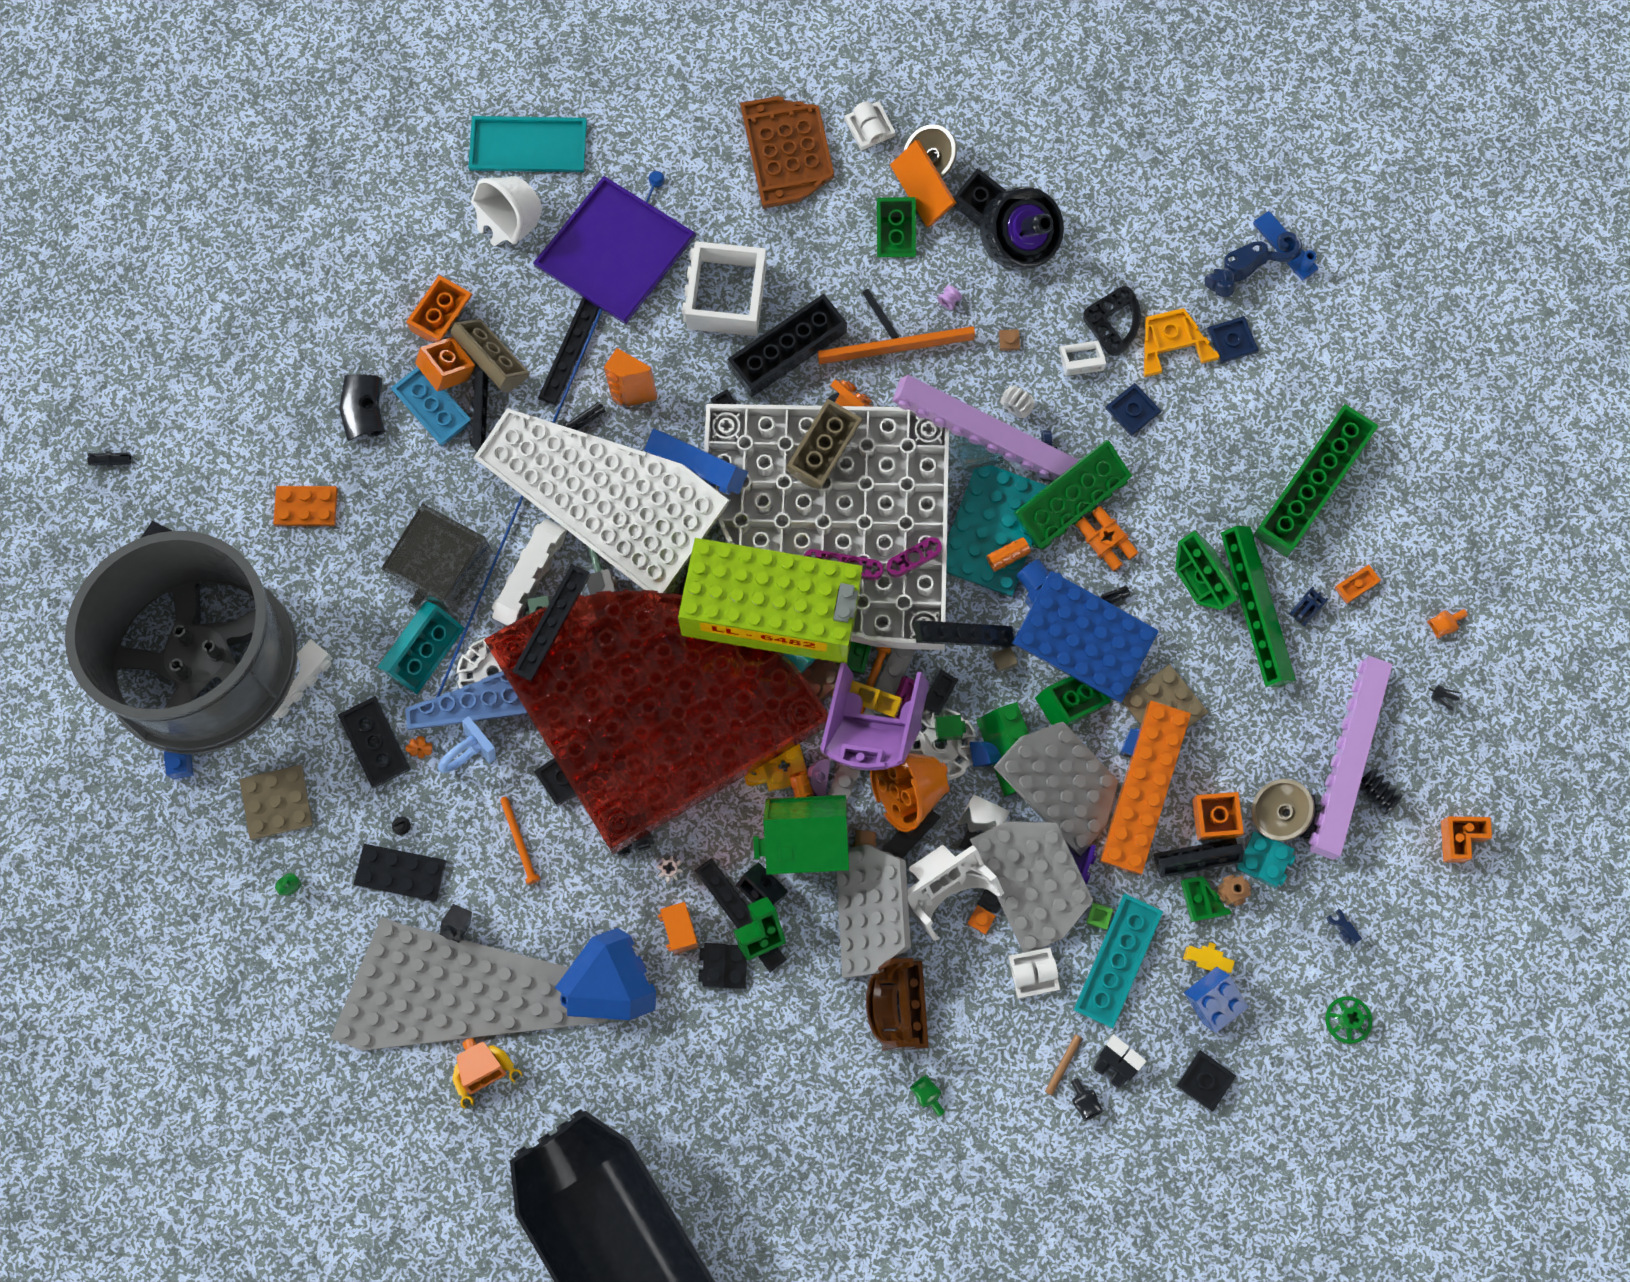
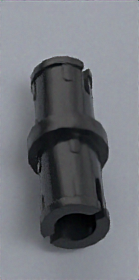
[87,451,131,467]

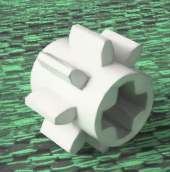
[657,856,683,883]

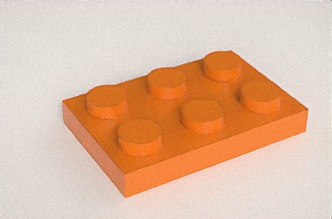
[273,486,338,526]

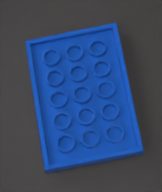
[1012,571,1159,703]

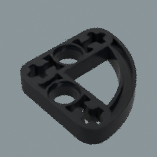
[1083,286,1141,356]

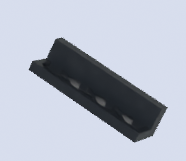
[1153,838,1244,878]

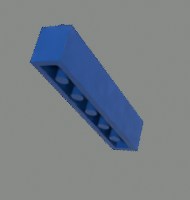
[644,428,749,495]

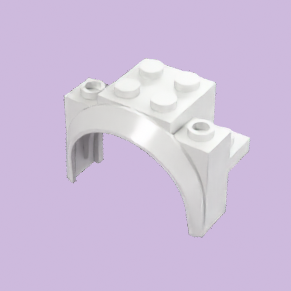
[907,845,1004,941]

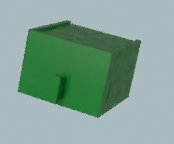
[753,795,849,875]

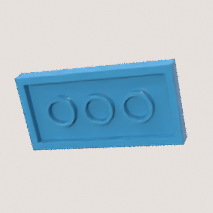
[391,367,471,447]

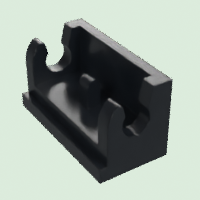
[924,669,958,715]

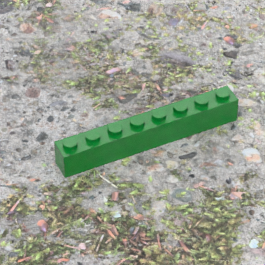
[1220,525,1296,687]

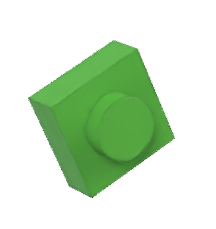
[1086,903,1113,930]

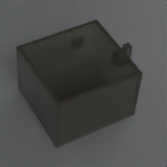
[381,503,493,617]

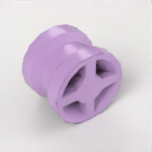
[937,285,962,310]

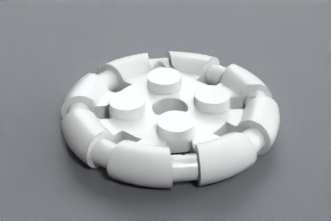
[456,637,524,689]
[909,708,977,781]

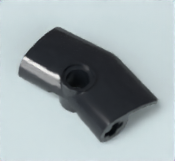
[339,374,385,441]

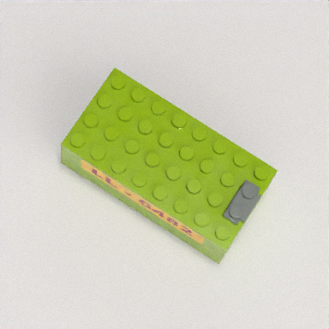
[678,538,863,664]

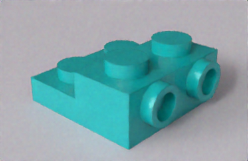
[1236,831,1296,888]

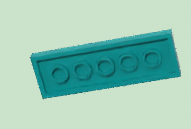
[1073,893,1163,1029]

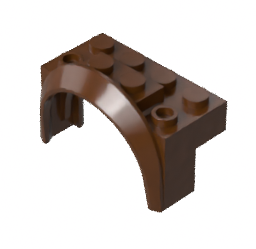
[866,958,929,1051]

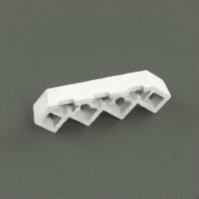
[492,519,567,628]

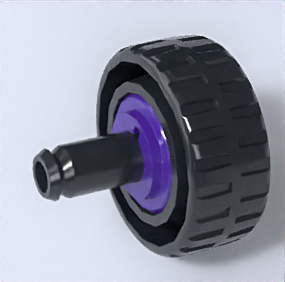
[980,186,1064,270]

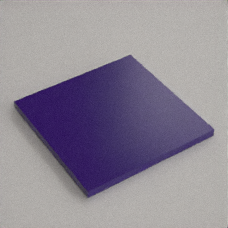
[533,176,696,325]

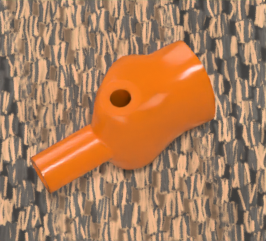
[1427,609,1468,639]

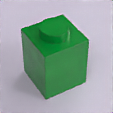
[935,715,966,742]

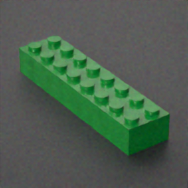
[1253,404,1379,558]

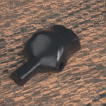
[1071,1078,1103,1121]

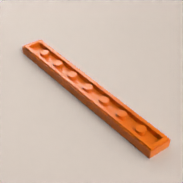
[818,326,975,365]

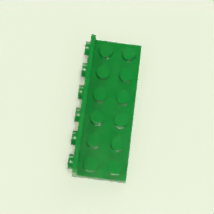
[1013,440,1132,549]

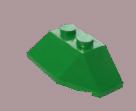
[1175,530,1239,610]

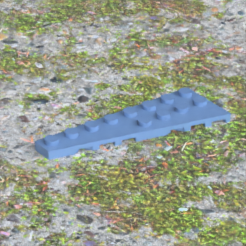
[405,647,575,730]

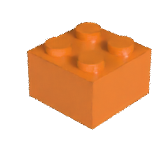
[415,337,475,392]
[1192,792,1244,841]

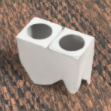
[957,794,1010,832]

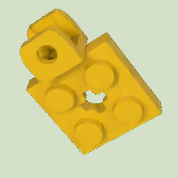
[743,742,807,792]

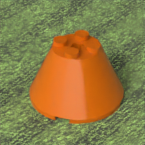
[870,753,950,832]

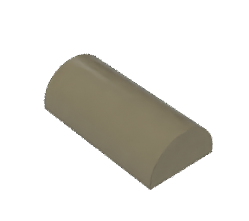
[451,319,530,393]
[786,398,863,489]

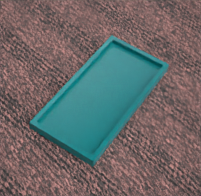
[468,116,587,173]

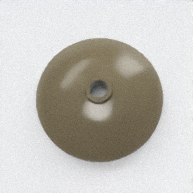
[903,125,957,178]
[1251,779,1315,841]

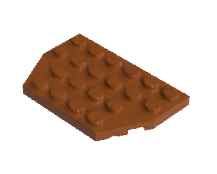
[740,96,834,209]

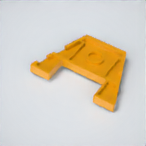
[1143,308,1219,378]

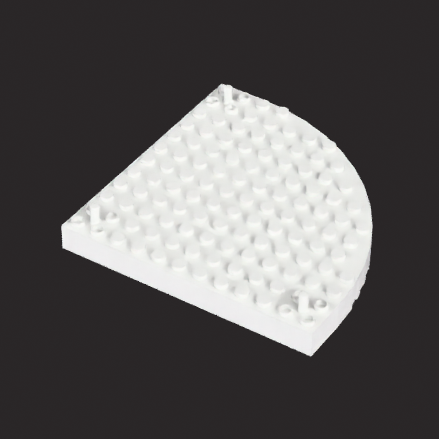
[704,404,949,650]

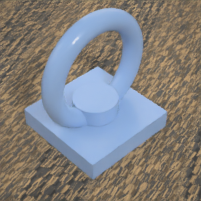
[438,716,496,773]

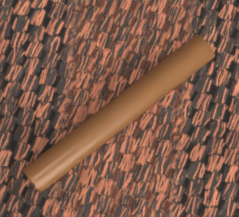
[1045,1034,1083,1096]

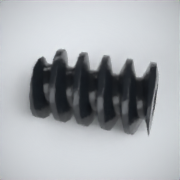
[1360,768,1403,815]

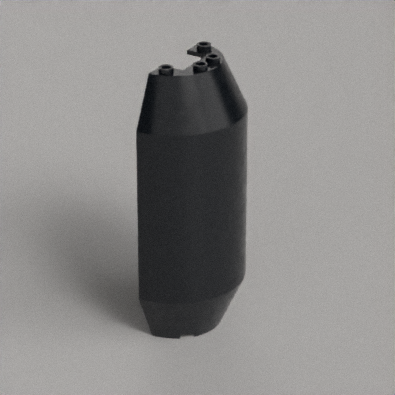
[510,1109,715,1282]

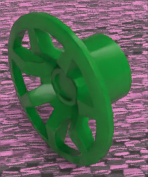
[1325,996,1372,1044]

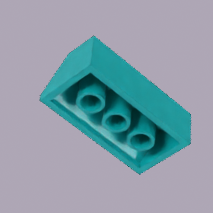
[378,601,465,694]

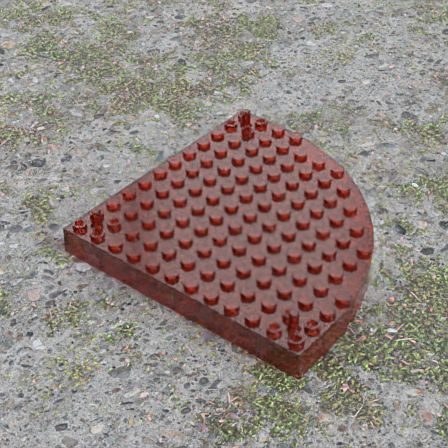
[484,589,828,855]

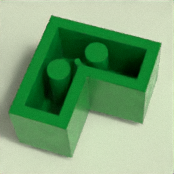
[733,897,786,960]

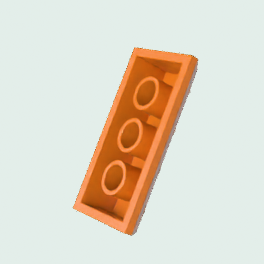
[604,348,657,407]

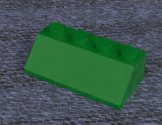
[976,702,1029,797]

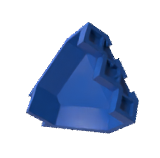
[555,928,656,1020]

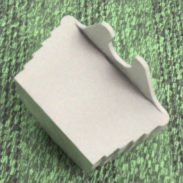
[471,176,542,246]

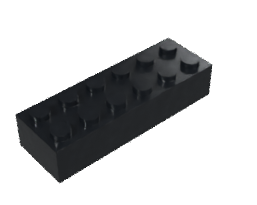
[727,293,847,398]

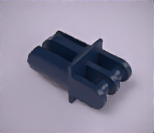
[1289,586,1328,627]

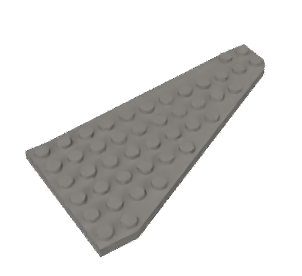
[331,917,610,1051]

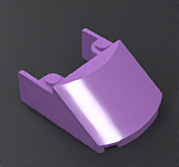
[820,662,929,770]

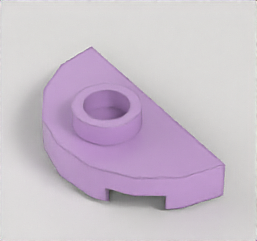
[808,759,831,796]

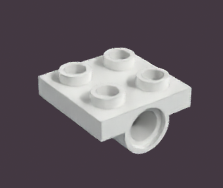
[844,101,896,150]
[1008,947,1060,999]

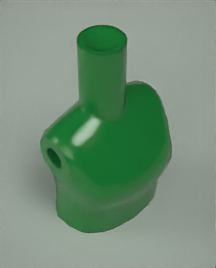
[275,873,301,896]
[910,1075,945,1117]

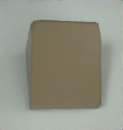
[991,647,1018,672]

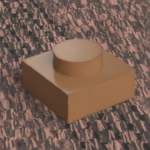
[999,329,1020,351]

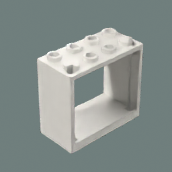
[682,241,767,337]

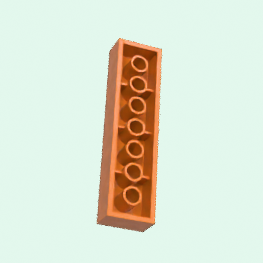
[1099,701,1191,875]

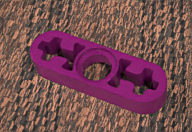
[887,537,942,578]

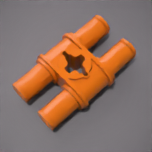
[1076,506,1139,572]

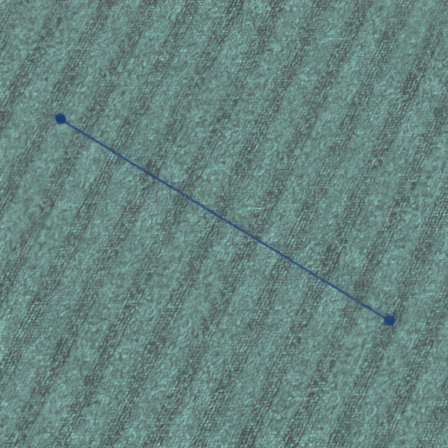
[436,171,664,697]

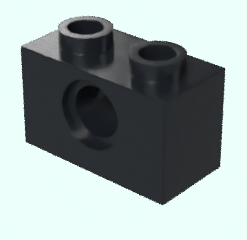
[735,862,789,907]

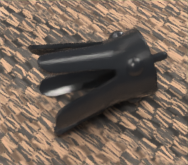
[1428,684,1462,711]

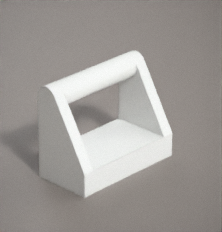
[1059,341,1106,376]

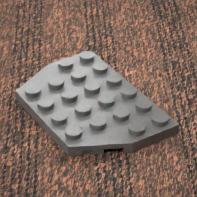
[994,722,1118,856]
[970,821,1093,953]
[836,844,911,978]

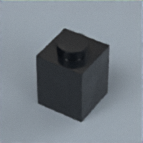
[440,904,472,943]

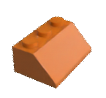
[406,275,472,342]

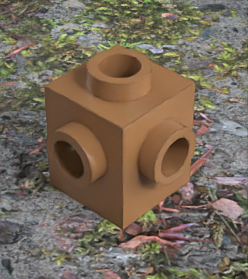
[1218,874,1251,907]

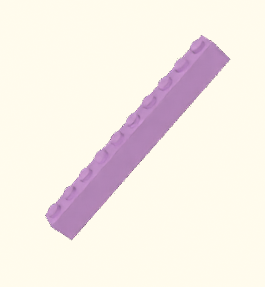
[892,375,1079,481]
[1309,656,1393,860]

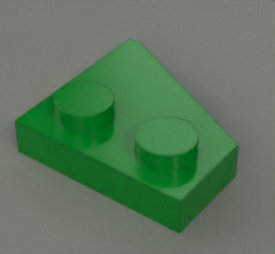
[1180,876,1232,923]

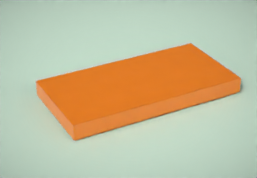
[890,140,956,227]

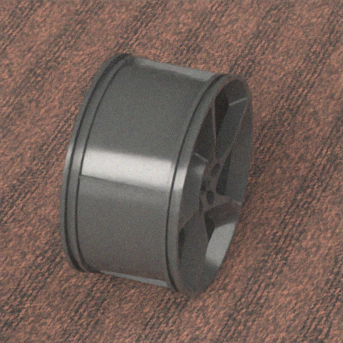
[65,531,298,754]

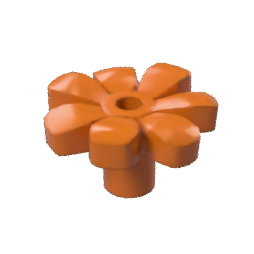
[406,736,433,758]

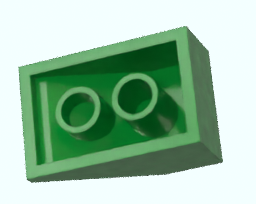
[876,197,916,257]
[1035,676,1111,727]

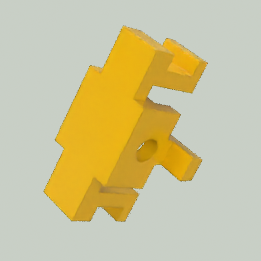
[1183,942,1235,974]

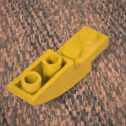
[831,680,903,718]

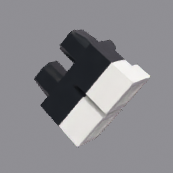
[1093,1034,1146,1089]

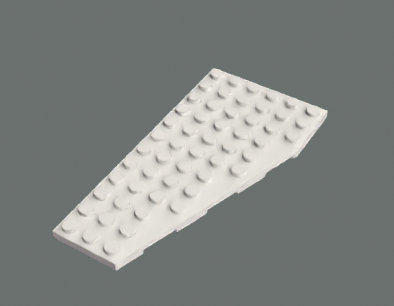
[474,408,731,600]

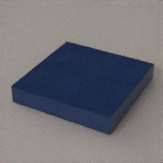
[1207,316,1259,364]
[1105,383,1161,437]

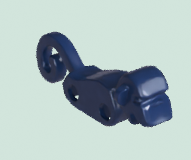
[1205,232,1302,297]

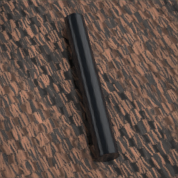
[862,289,899,339]

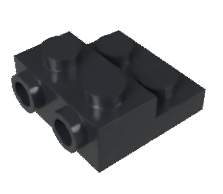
[698,943,747,989]

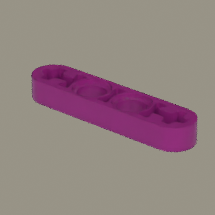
[804,549,883,581]

